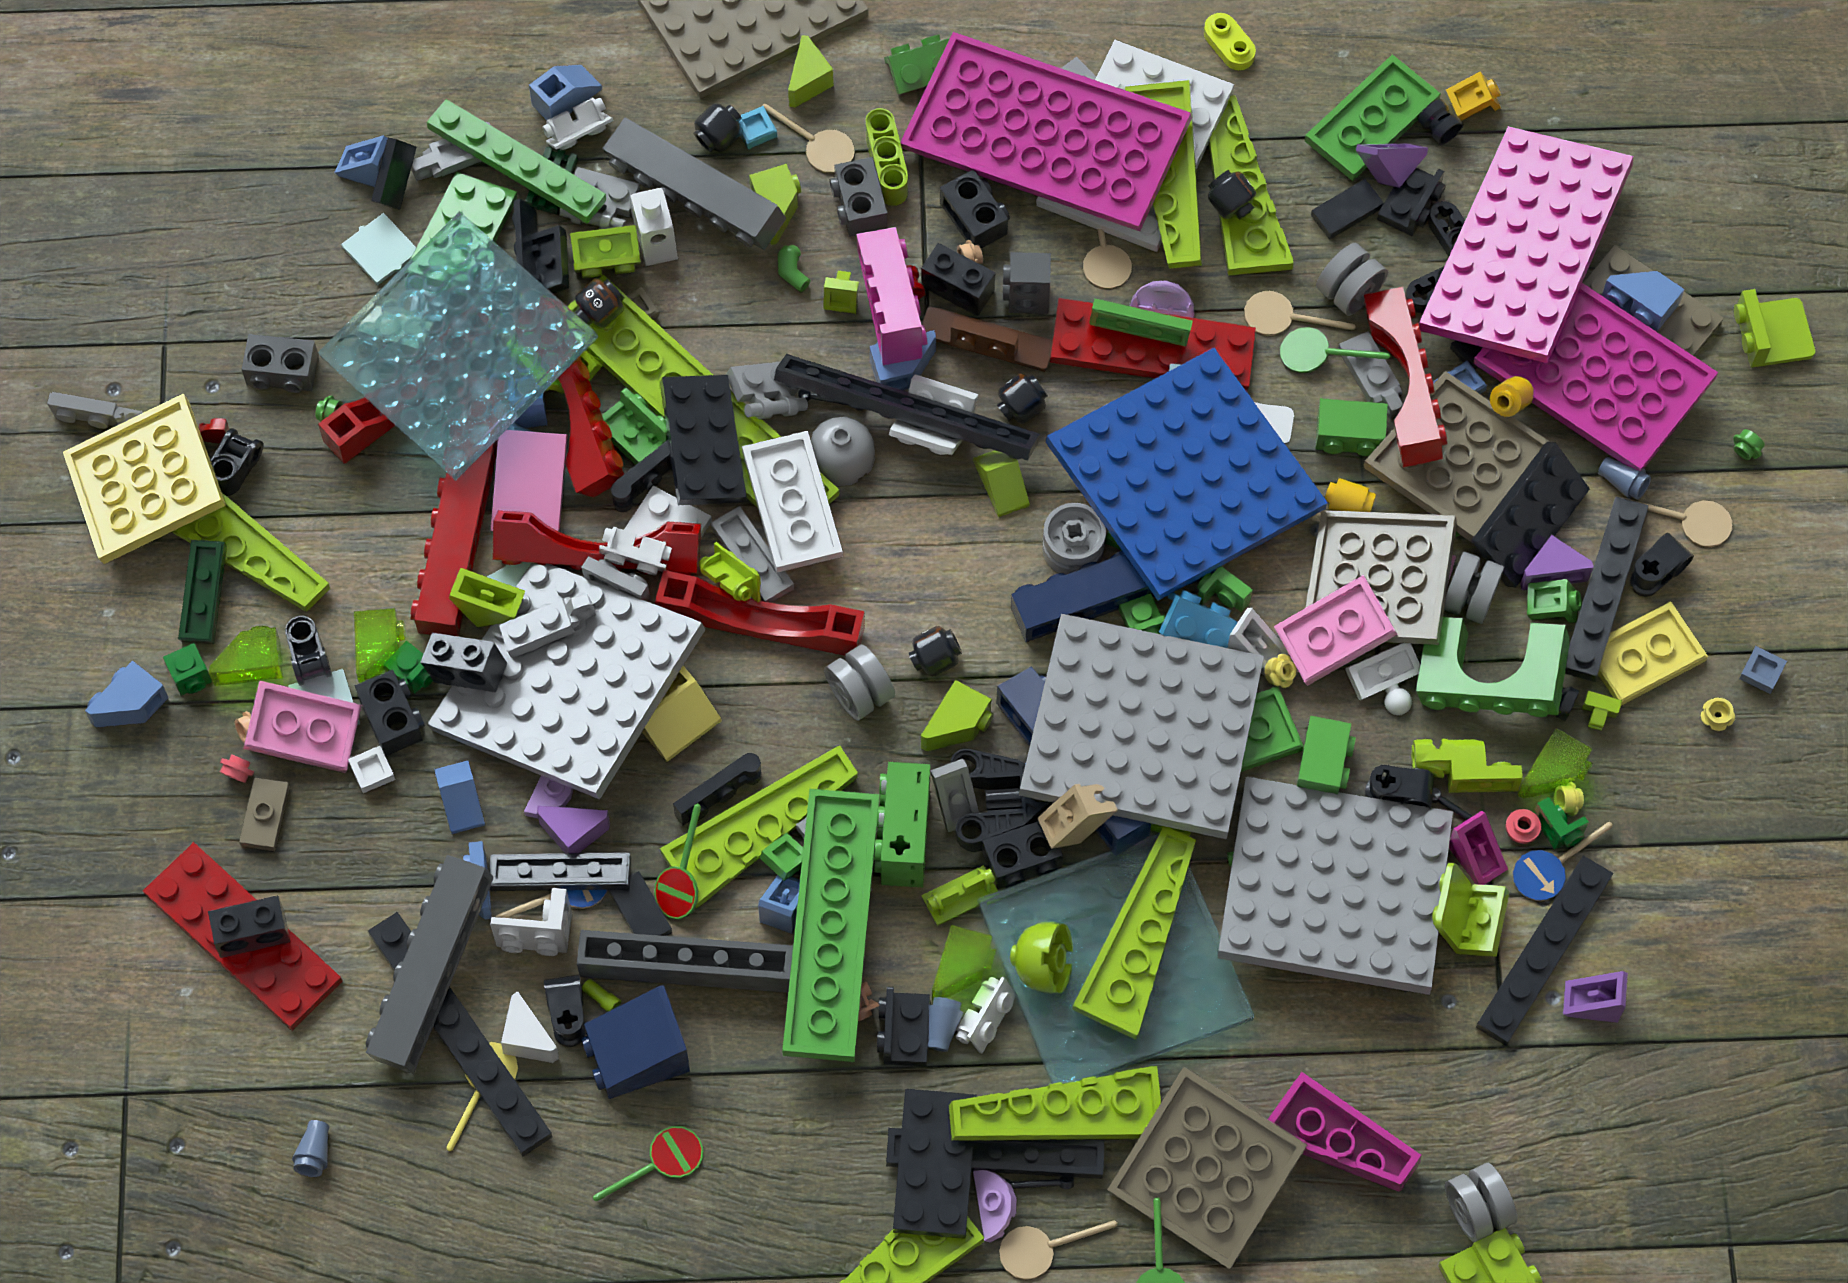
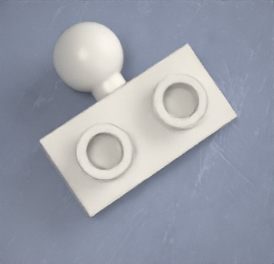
[1345,643,1420,715]

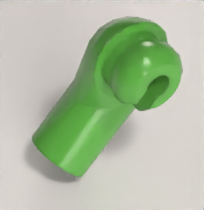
[778,245,811,292]

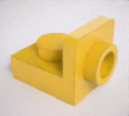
[1446,72,1501,121]

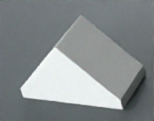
[1228,608,1289,675]
[501,992,559,1063]

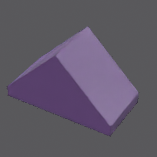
[1356,143,1428,188]
[1520,535,1593,590]
[537,806,610,853]
[1563,971,1628,1023]

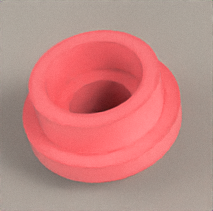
[220,754,254,783]
[1505,809,1541,844]

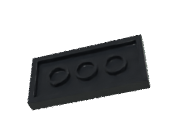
[660,375,746,506]
[1471,442,1590,588]
[893,1089,977,1238]

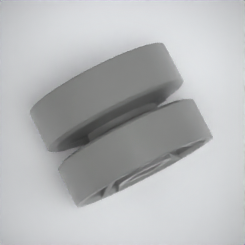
[1316,243,1388,316]
[1042,503,1106,574]
[1444,552,1504,624]
[824,644,895,721]
[1445,1163,1517,1242]

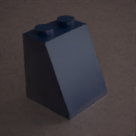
[581,985,690,1099]

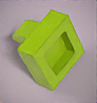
[823,271,859,314]
[1582,691,1622,731]

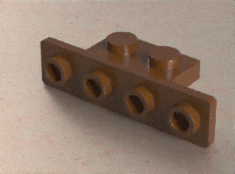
[922,306,1053,372]

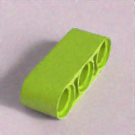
[866,108,908,206]

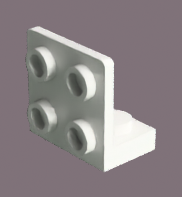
[889,374,978,455]
[490,888,572,956]

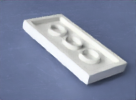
[742,431,843,573]

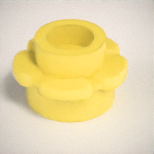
[1264,654,1297,688]
[1701,698,1735,731]
[1554,782,1584,816]

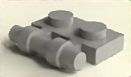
[559,167,640,229]
[726,362,808,419]

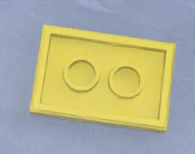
[1598,601,1708,706]

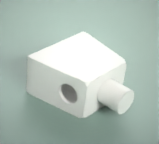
[630,188,678,266]

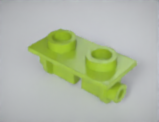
[699,542,761,602]
[921,865,1000,926]

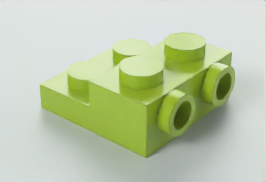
[1438,1228,1543,1283]

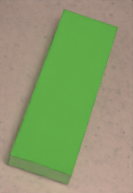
[1089,298,1193,346]

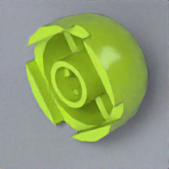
[1010,922,1073,994]

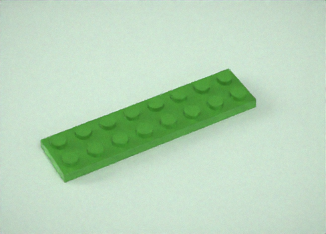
[782,789,879,1062]

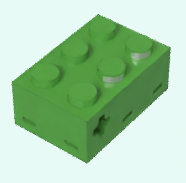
[874,762,930,888]

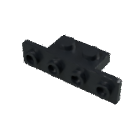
[512,199,569,311]

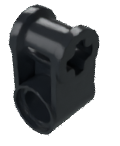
[210,428,264,496]
[1630,533,1694,597]
[285,616,333,686]
[1365,765,1434,809]
[544,974,586,1047]

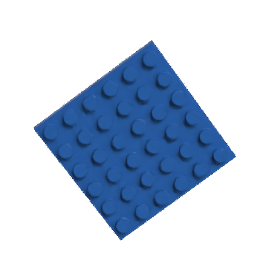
[1046,348,1328,601]

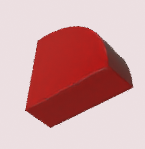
[198,418,229,443]

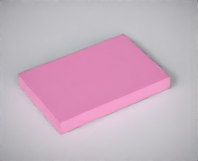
[491,429,568,532]
[1274,575,1398,686]
[243,681,362,773]

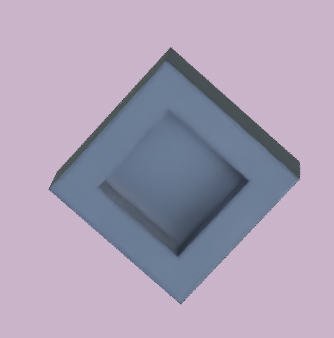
[1739,646,1787,694]

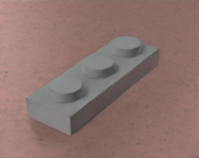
[711,506,794,603]

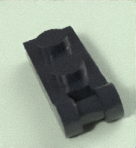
[611,440,672,513]
[673,753,762,826]

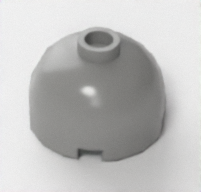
[811,417,875,486]

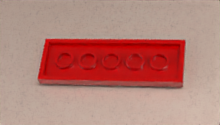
[1050,298,1256,392]
[143,842,343,1031]

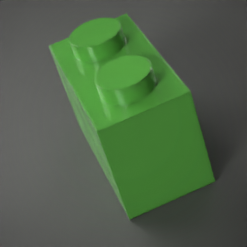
[1315,398,1388,456]
[1297,716,1356,794]

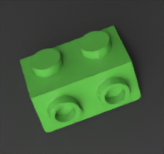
[884,34,950,94]
[602,388,668,465]

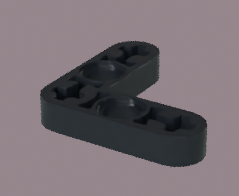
[1405,201,1465,313]

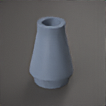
[1598,457,1651,500]
[927,997,963,1052]
[292,1120,330,1177]

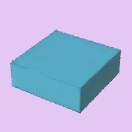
[739,106,777,149]

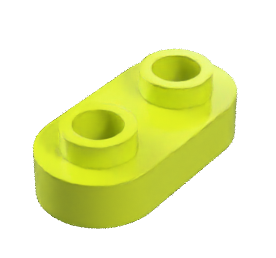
[1204,13,1256,70]

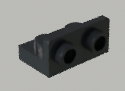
[1377,168,1446,236]
[877,987,930,1066]

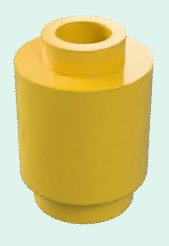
[1490,376,1533,417]
[1325,478,1377,512]

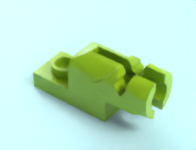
[1411,739,1523,793]

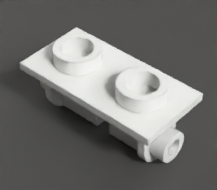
[542,97,614,150]
[599,527,672,575]
[956,977,1016,1054]

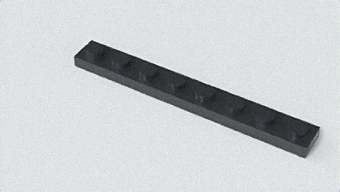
[774,354,1039,461]
[368,912,553,1157]

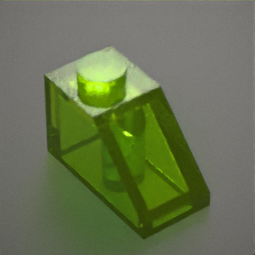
[354,608,406,683]
[209,626,283,686]
[1518,728,1593,799]
[932,925,997,1001]

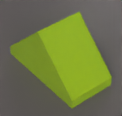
[788,35,834,107]
[973,450,1030,517]
[449,568,525,627]

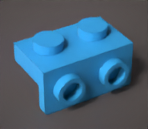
[1159,590,1238,648]

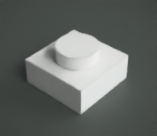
[348,746,395,793]

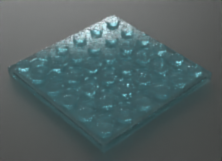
[318,211,598,481]
[977,833,1254,1084]

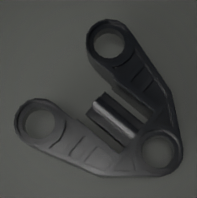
[951,749,1053,852]

